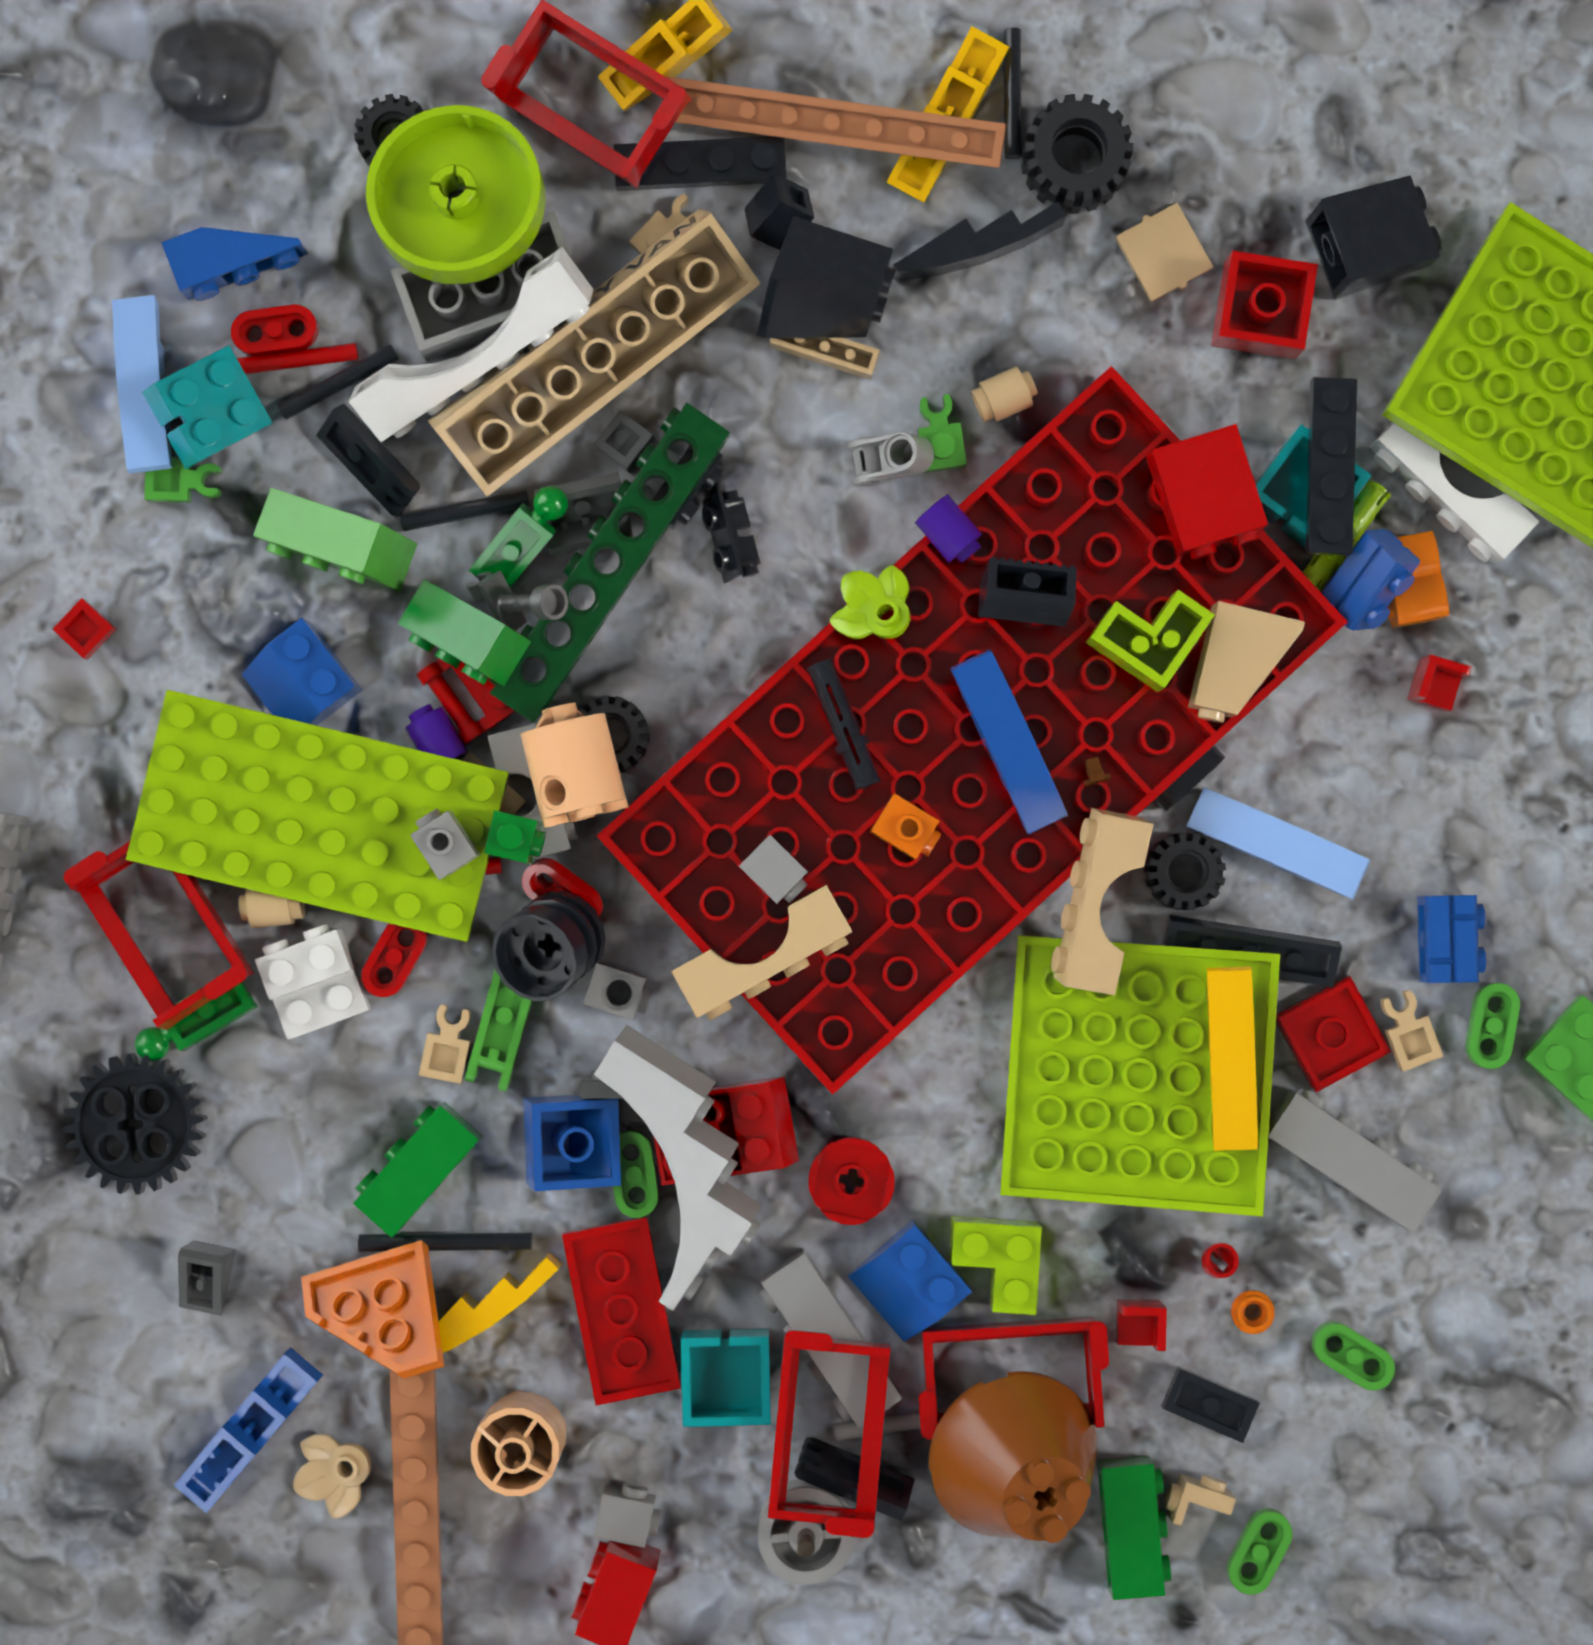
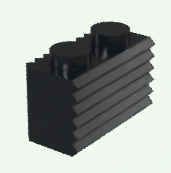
[978,556,1077,627]

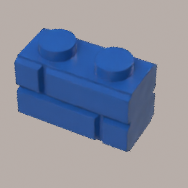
[1322,529,1420,631]
[1417,895,1486,983]

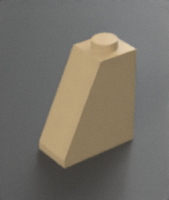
[1188,601,1305,723]

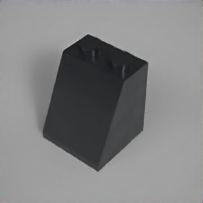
[1305,175,1441,300]
[756,216,896,338]

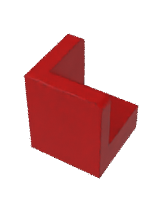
[1407,654,1472,712]
[1116,1299,1167,1351]

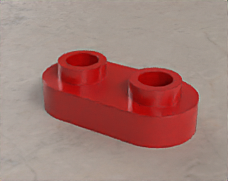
[231,304,319,356]
[522,858,603,917]
[361,923,428,997]

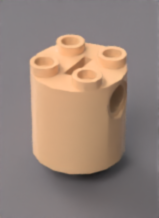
[520,703,629,828]
[471,1391,567,1496]

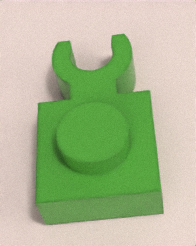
[917,394,967,473]
[144,457,222,503]

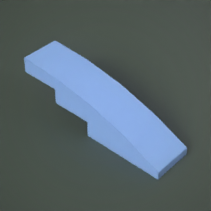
[112,295,172,474]
[1186,788,1370,900]

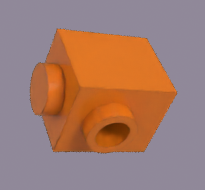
[870,793,941,860]

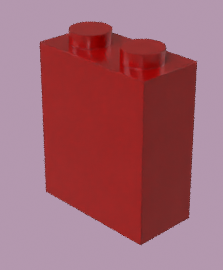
[1146,424,1268,560]

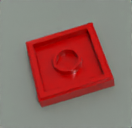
[1276,975,1391,1093]

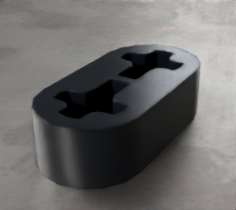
[1155,745,1225,812]

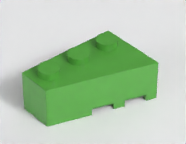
[253,488,418,591]

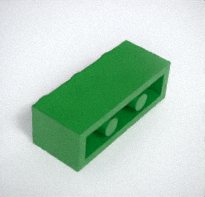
[397,579,531,686]
[353,1102,483,1238]
[1097,1455,1171,1600]

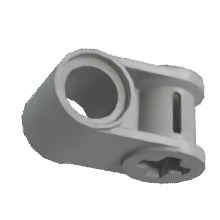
[847,432,934,487]

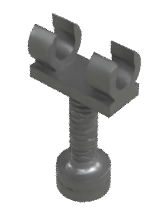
[466,571,568,631]

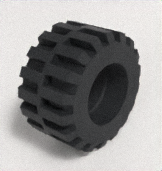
[1021,94,1133,214]

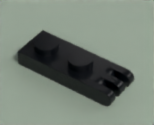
[316,403,420,517]
[794,1437,915,1521]

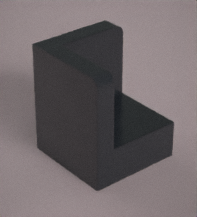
[744,173,815,250]

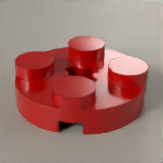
[808,1137,895,1225]

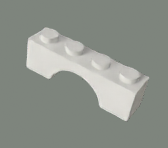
[1369,422,1540,564]

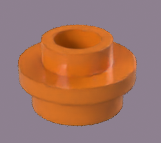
[1231,1290,1275,1334]

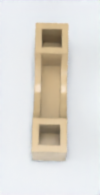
[1051,808,1154,995]
[671,885,853,1021]

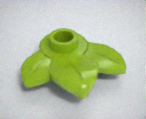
[829,565,910,639]

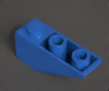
[161,227,308,301]

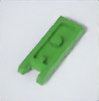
[465,970,532,1092]

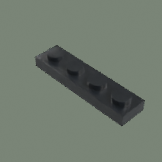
[614,136,787,191]
[1305,377,1357,556]
[1163,915,1342,987]

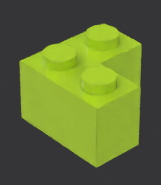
[1085,590,1215,692]
[949,1216,1042,1315]

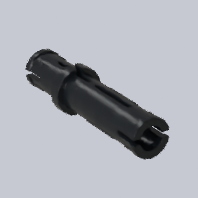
[807,658,881,791]

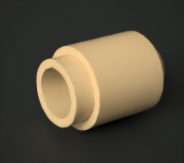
[970,366,1038,423]
[239,889,305,929]

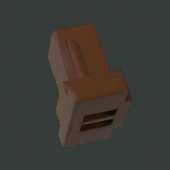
[1084,757,1111,787]

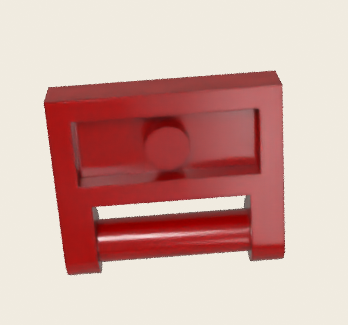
[416,659,516,746]

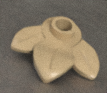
[293,1434,371,1518]

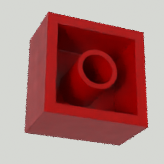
[1211,250,1318,360]
[571,1540,661,1645]

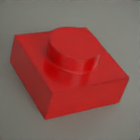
[52,598,117,660]

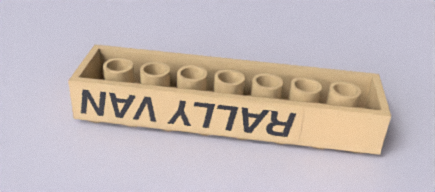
[427,209,761,497]

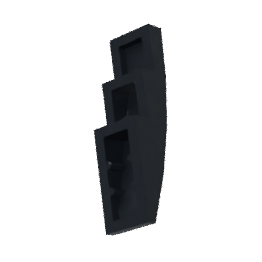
[893,201,1067,281]

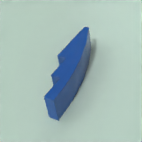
[950,649,1068,834]
[174,1347,323,1514]

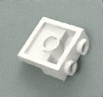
[254,924,371,1040]

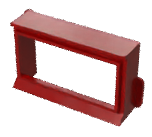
[481,0,692,189]
[63,841,255,1030]
[918,1317,1109,1439]
[768,1330,891,1538]

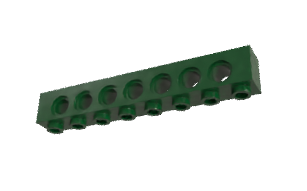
[489,402,730,723]

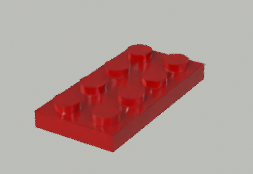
[562,1215,682,1406]

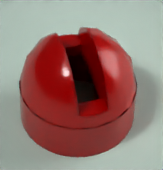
[1201,1243,1239,1279]

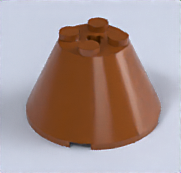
[928,1371,1097,1543]

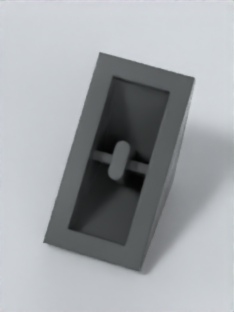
[178,1240,236,1316]

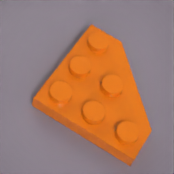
[301,1240,445,1379]

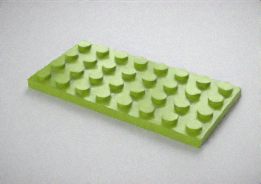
[126,689,510,942]

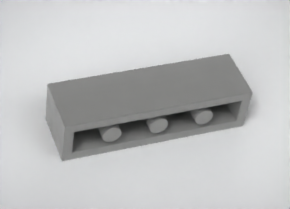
[1268,1089,1442,1233]
[759,1248,902,1428]

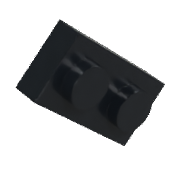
[1161,1366,1260,1443]

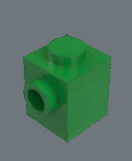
[484,810,546,864]

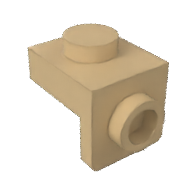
[1164,1473,1236,1526]

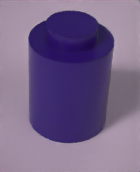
[915,494,982,564]
[405,704,468,760]

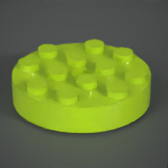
[366,105,546,284]

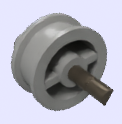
[758,1479,854,1585]

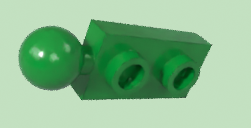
[468,486,568,587]
[135,982,258,1061]

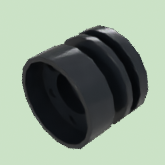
[491,891,606,1001]

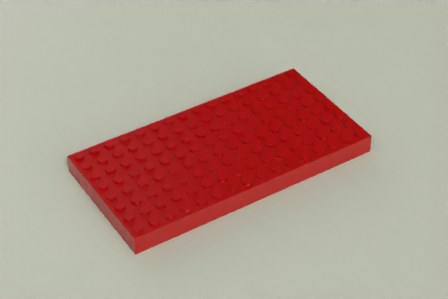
[597,366,1348,1095]

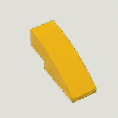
[597,0,733,111]

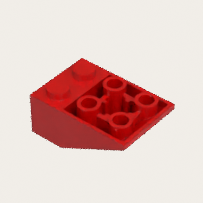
[653,1076,799,1186]

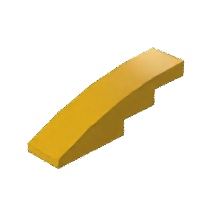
[887,26,1010,203]
[1207,966,1258,1151]
[438,1252,563,1353]

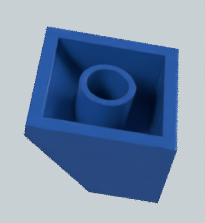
[242,618,363,725]
[523,1095,621,1192]
[847,1219,972,1342]

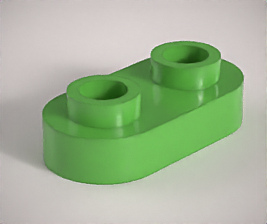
[1465,983,1520,1069]
[613,1130,659,1218]
[1311,1321,1395,1391]
[1226,1508,1292,1595]

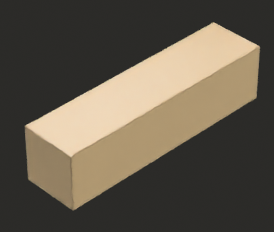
[769,338,880,380]

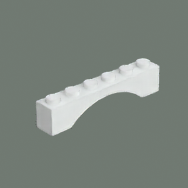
[348,247,594,442]

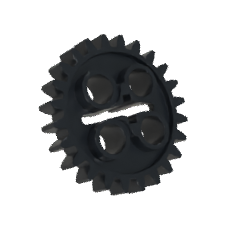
[63,1053,208,1195]

